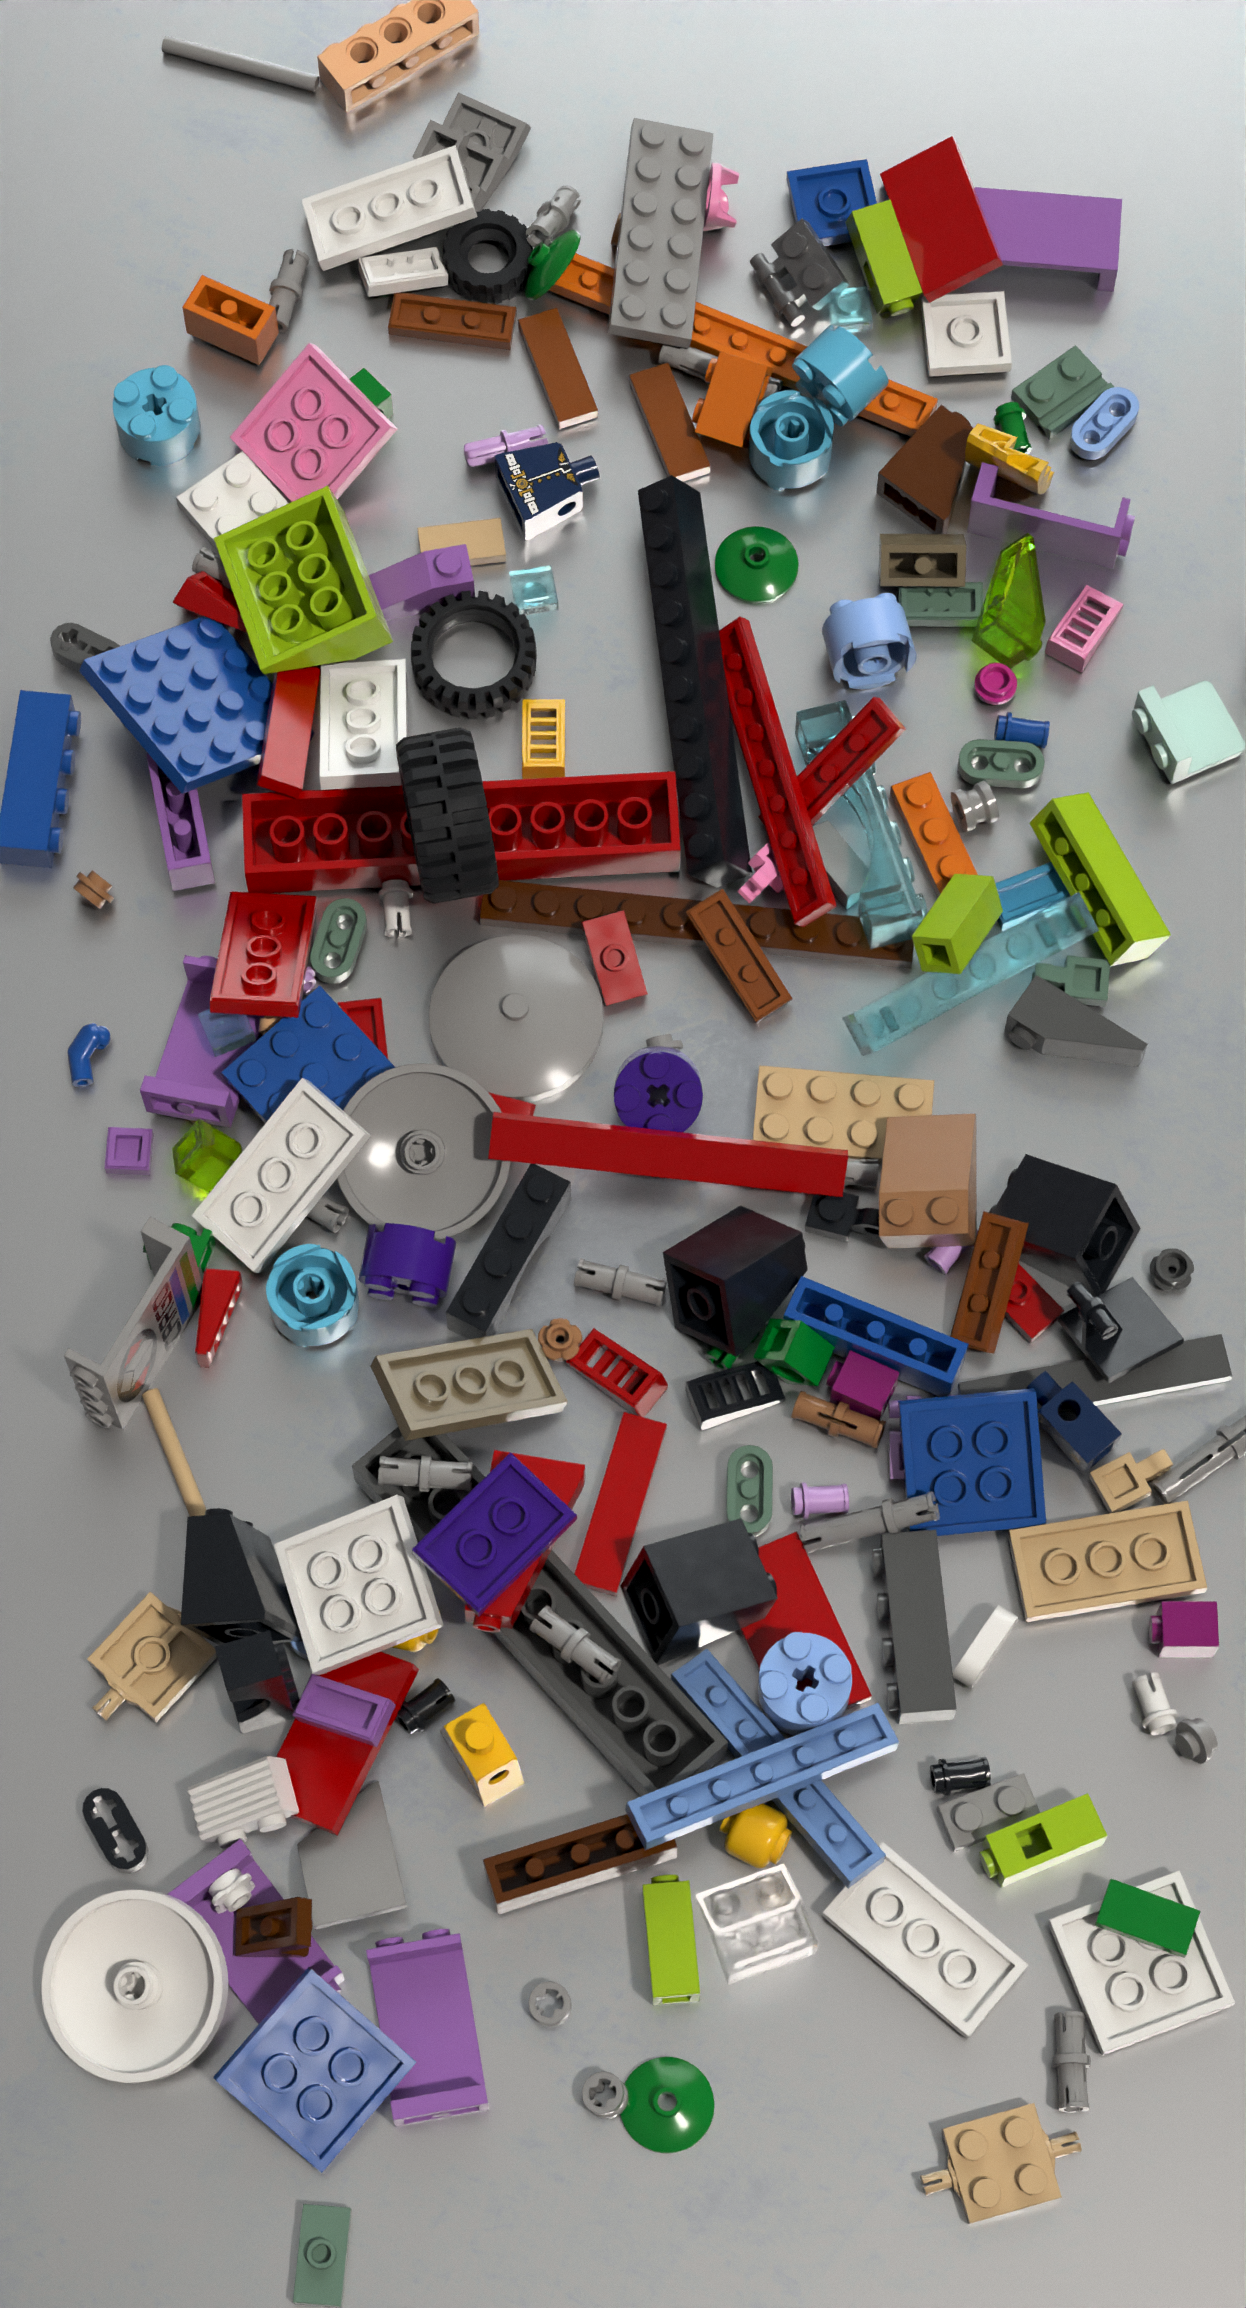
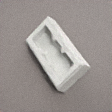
[358,247,448,297]

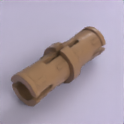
[791,1391,886,1448]

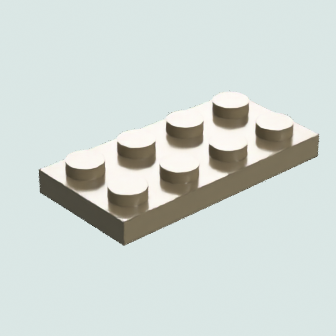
[370,1329,568,1441]

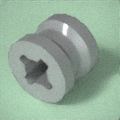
[951,781,999,832]

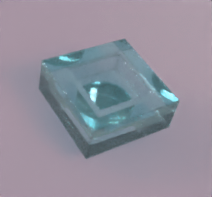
[827,286,873,332]
[510,565,559,615]
[198,1009,256,1057]

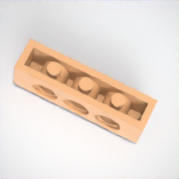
[317,0,479,113]

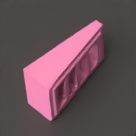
[1045,585,1124,673]

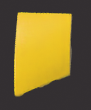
[965,423,1054,495]

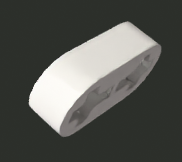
[953,1605,1019,1689]

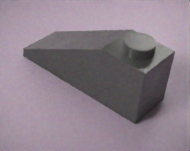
[1004,975,1148,1066]

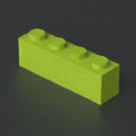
[1029,792,1171,966]

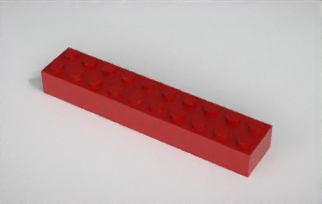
[242,771,681,893]

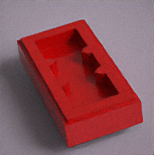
[581,910,648,1007]
[1005,1263,1064,1343]

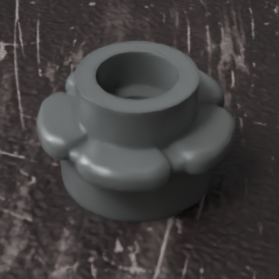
[1150,1248,1194,1291]

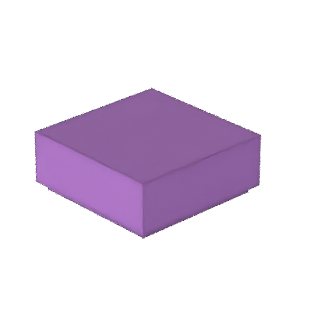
[105,1127,154,1176]

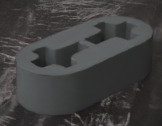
[50,623,120,673]

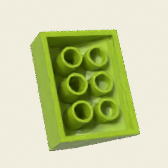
[214,485,393,674]

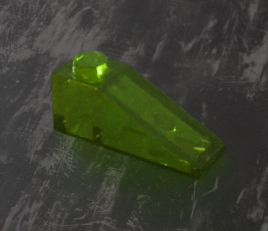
[971,533,1046,669]

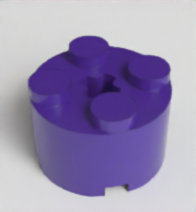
[614,1046,703,1132]
[358,1223,456,1308]

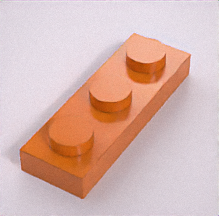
[890,772,978,898]

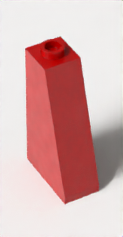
[464,1450,586,1633]

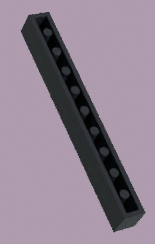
[638,475,752,888]

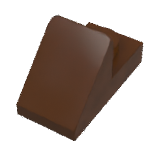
[235,1897,312,1958]

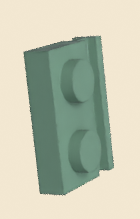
[1011,345,1114,440]

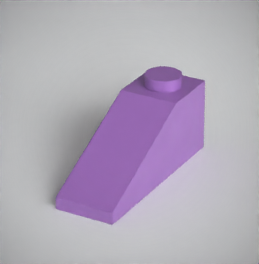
[369,544,475,621]

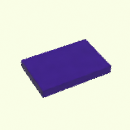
[412,1452,577,1617]

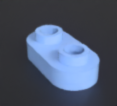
[1070,387,1139,460]

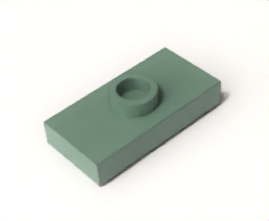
[898,582,984,627]
[293,2204,352,2308]

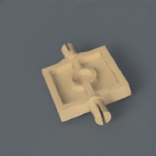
[87,1592,217,1723]
[920,2103,1082,2224]

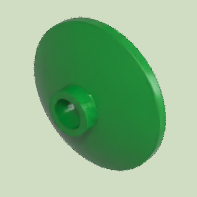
[525,230,581,301]
[715,526,799,604]
[620,2057,715,2154]

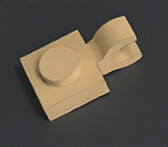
[1089,1449,1173,1513]

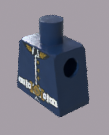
[494,442,600,541]
[1026,1371,1122,1475]

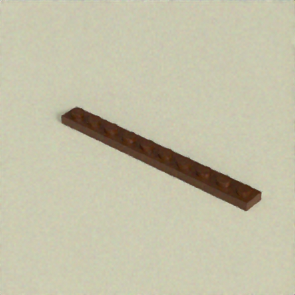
[480,880,916,969]

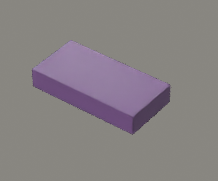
[293,1674,396,1747]

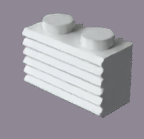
[187,1756,299,1848]

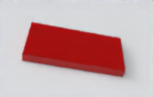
[880,136,1003,303]
[210,891,317,1018]
[740,1531,872,1735]
[276,1651,419,1836]

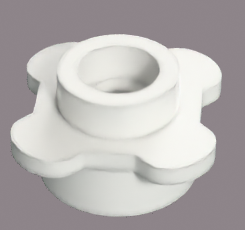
[208,1868,255,1914]

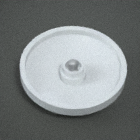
[41,1890,228,2083]

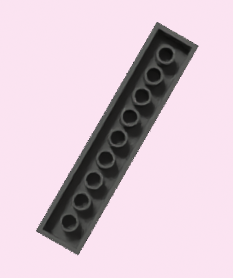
[352,1427,728,1796]

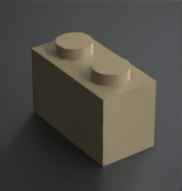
[879,534,966,587]

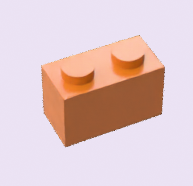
[182,275,279,365]
[692,351,773,448]

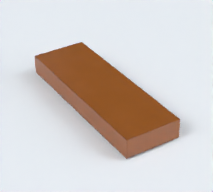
[388,292,517,350]
[518,308,598,429]
[629,363,711,482]
[686,888,793,1023]
[950,1211,1029,1354]

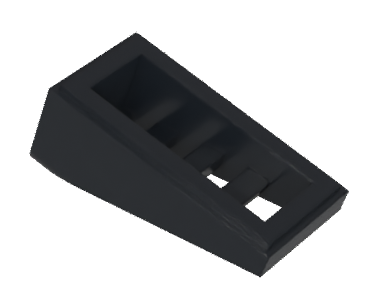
[685,1361,786,1431]

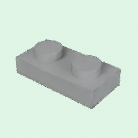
[937,1773,1040,1852]

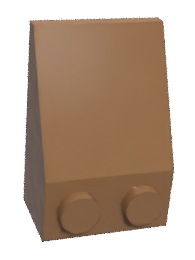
[879,1114,977,1249]

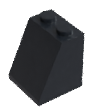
[989,1154,1141,1297]
[663,1205,808,1356]
[181,1508,303,1645]
[620,1518,778,1665]

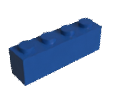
[0,690,81,868]
[783,1276,969,1397]

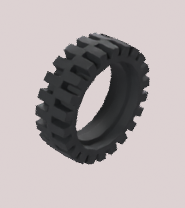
[411,590,537,719]

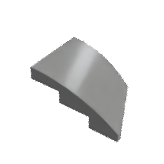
[412,92,531,212]
[297,1781,407,1930]

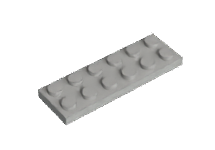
[607,118,713,348]

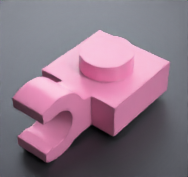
[737,841,783,904]

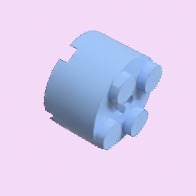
[822,593,916,689]
[758,1632,852,1736]

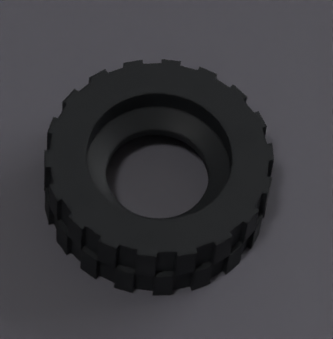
[443,209,533,304]

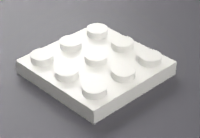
[274,1495,444,1675]
[1048,1870,1235,2056]

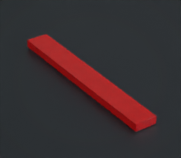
[719,616,837,927]
[488,1112,848,1197]

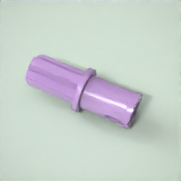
[464,425,548,468]

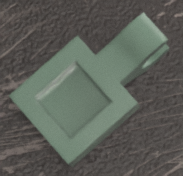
[1031,955,1110,1007]

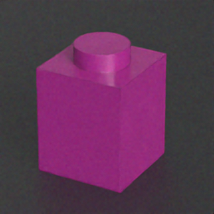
[826,1350,900,1421]
[1149,1601,1219,1658]

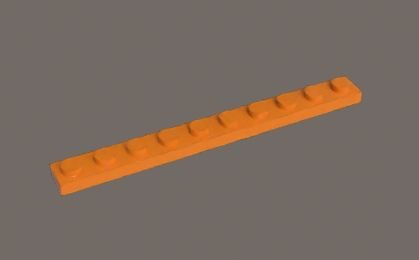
[549,253,938,437]

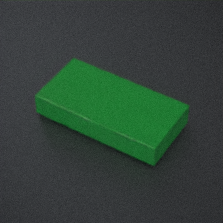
[1095,1879,1201,1958]

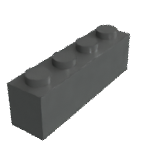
[872,1530,957,1724]

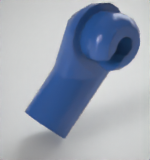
[67,1023,110,1087]

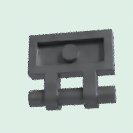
[750,218,850,326]

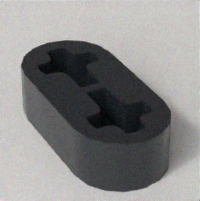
[82,1788,149,1874]

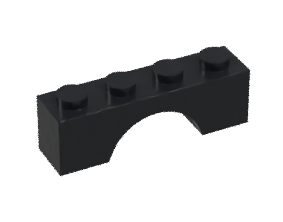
[446,1164,571,1339]
[214,1630,300,1734]

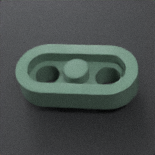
[958,739,1045,788]
[310,898,367,984]
[726,1445,773,1537]

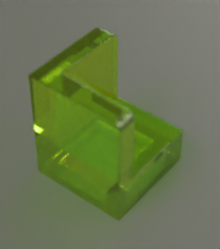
[172,1119,242,1193]

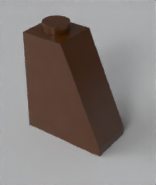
[876,405,973,534]

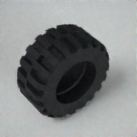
[396,727,499,904]

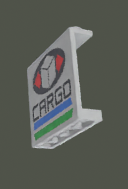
[64,1217,202,1430]

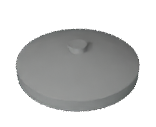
[429,935,603,1102]
[337,1063,511,1240]

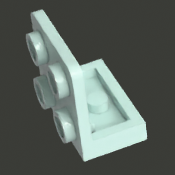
[1132,681,1245,784]

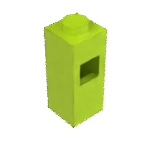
[845,199,923,316]
[912,874,1003,974]
[979,1793,1108,1888]
[642,1875,700,2006]

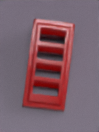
[173,571,247,632]
[195,1268,243,1368]
[566,1328,668,1417]

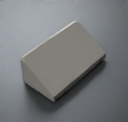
[812,820,881,910]

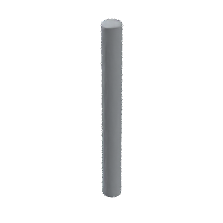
[162,36,319,92]

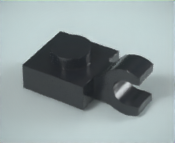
[805,1192,880,1242]

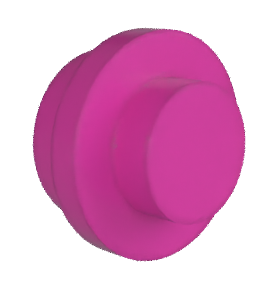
[974,663,1017,705]

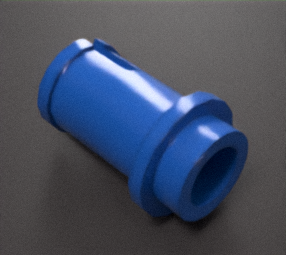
[994,712,1050,749]

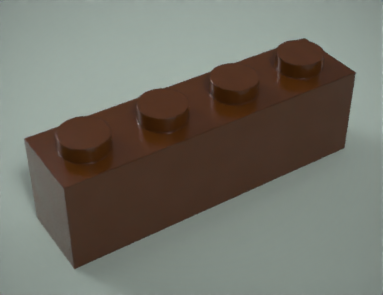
[483,1814,677,1914]

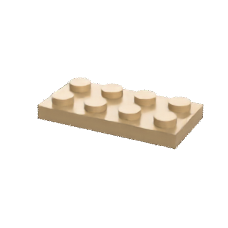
[753,1065,934,1165]
[1008,1501,1207,1622]

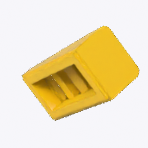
[522,699,565,779]

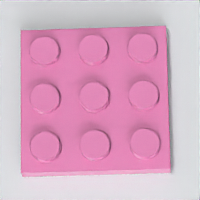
[230,343,398,502]

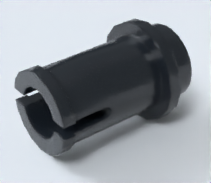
[396,1678,455,1735]
[930,1757,991,1796]

